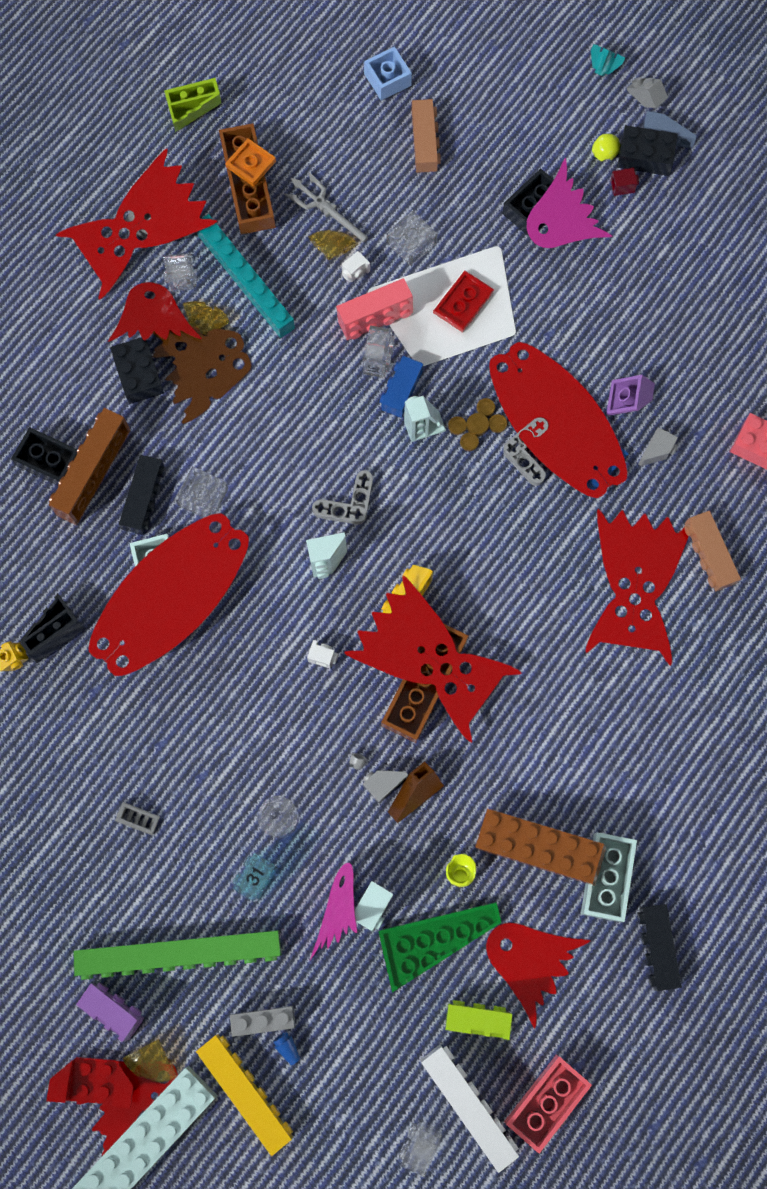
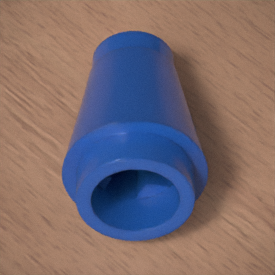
[273,1032,301,1066]

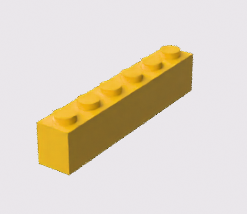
[196,1034,293,1156]

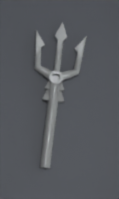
[284,171,368,243]

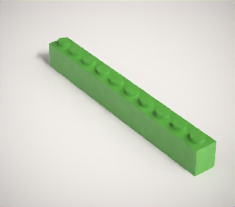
[74,931,282,980]

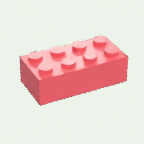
[336,278,413,340]
[729,413,767,470]
[504,1055,592,1154]

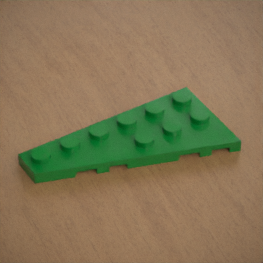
[378,902,502,993]

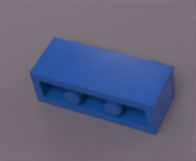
[379,356,423,418]

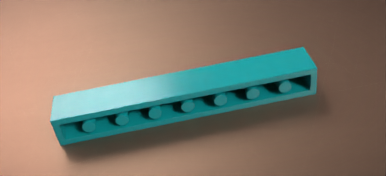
[196,214,295,339]

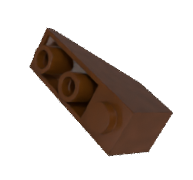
[388,762,444,823]

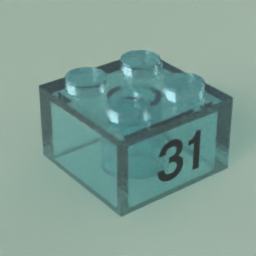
[232,853,278,903]

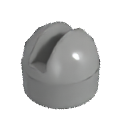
[349,753,367,770]

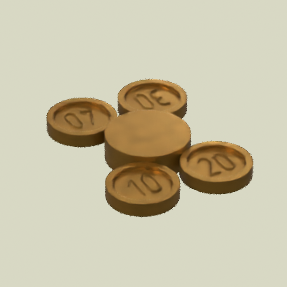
[448,398,507,451]

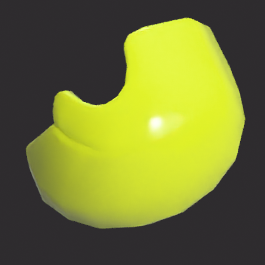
[592,134,621,161]
[446,854,476,887]

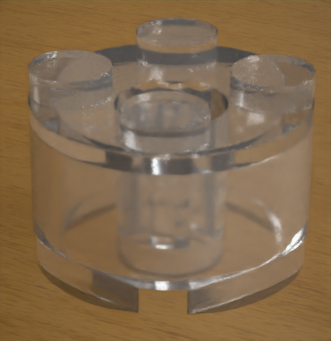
[163,253,197,292]
[257,796,299,838]

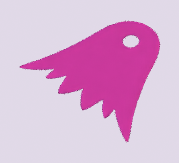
[527,158,612,248]
[310,863,357,960]

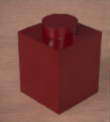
[610,168,639,196]

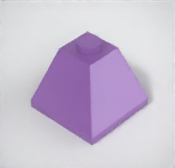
[606,375,655,416]

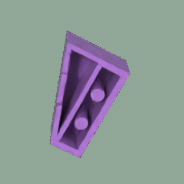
[76,982,144,1042]

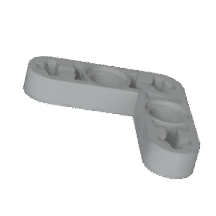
[503,418,548,486]
[312,470,373,524]

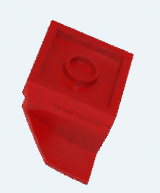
[46,1057,133,1108]

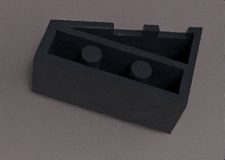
[19,593,85,663]

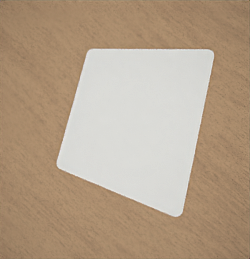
[368,246,516,366]

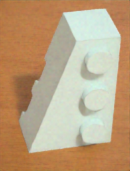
[404,396,446,442]
[355,881,393,932]

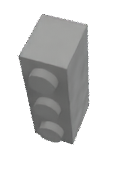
[230,1006,296,1037]

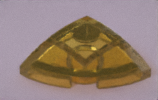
[308,230,358,260]
[183,301,229,336]
[122,1039,177,1082]

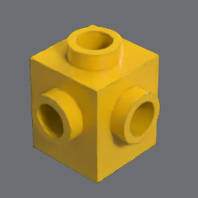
[0,641,29,672]

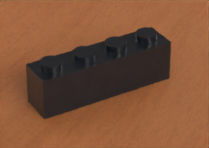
[119,455,166,535]
[637,904,682,991]

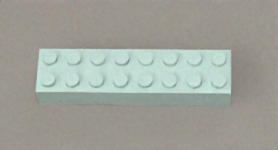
[72,1066,218,1189]

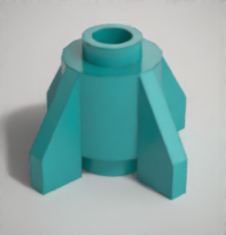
[591,44,625,77]

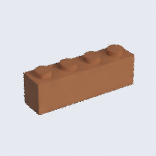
[411,99,441,173]
[684,510,741,592]

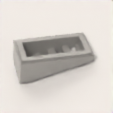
[115,802,160,835]

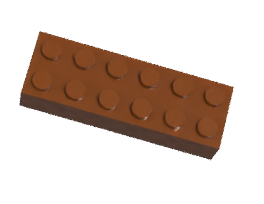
[219,123,276,235]
[48,408,131,525]
[381,623,468,743]
[475,809,606,886]

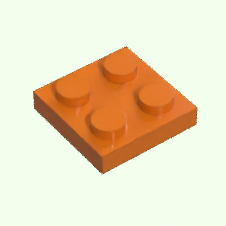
[225,138,276,187]

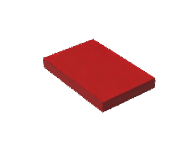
[433,270,494,333]

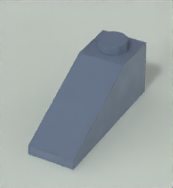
[643,111,697,149]

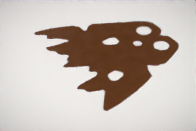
[152,326,251,424]

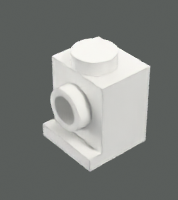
[342,251,370,282]
[307,640,338,669]

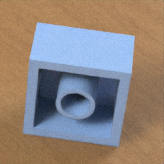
[364,46,412,101]

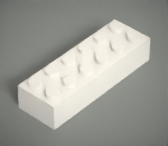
[420,1045,519,1173]

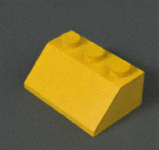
[381,565,433,613]

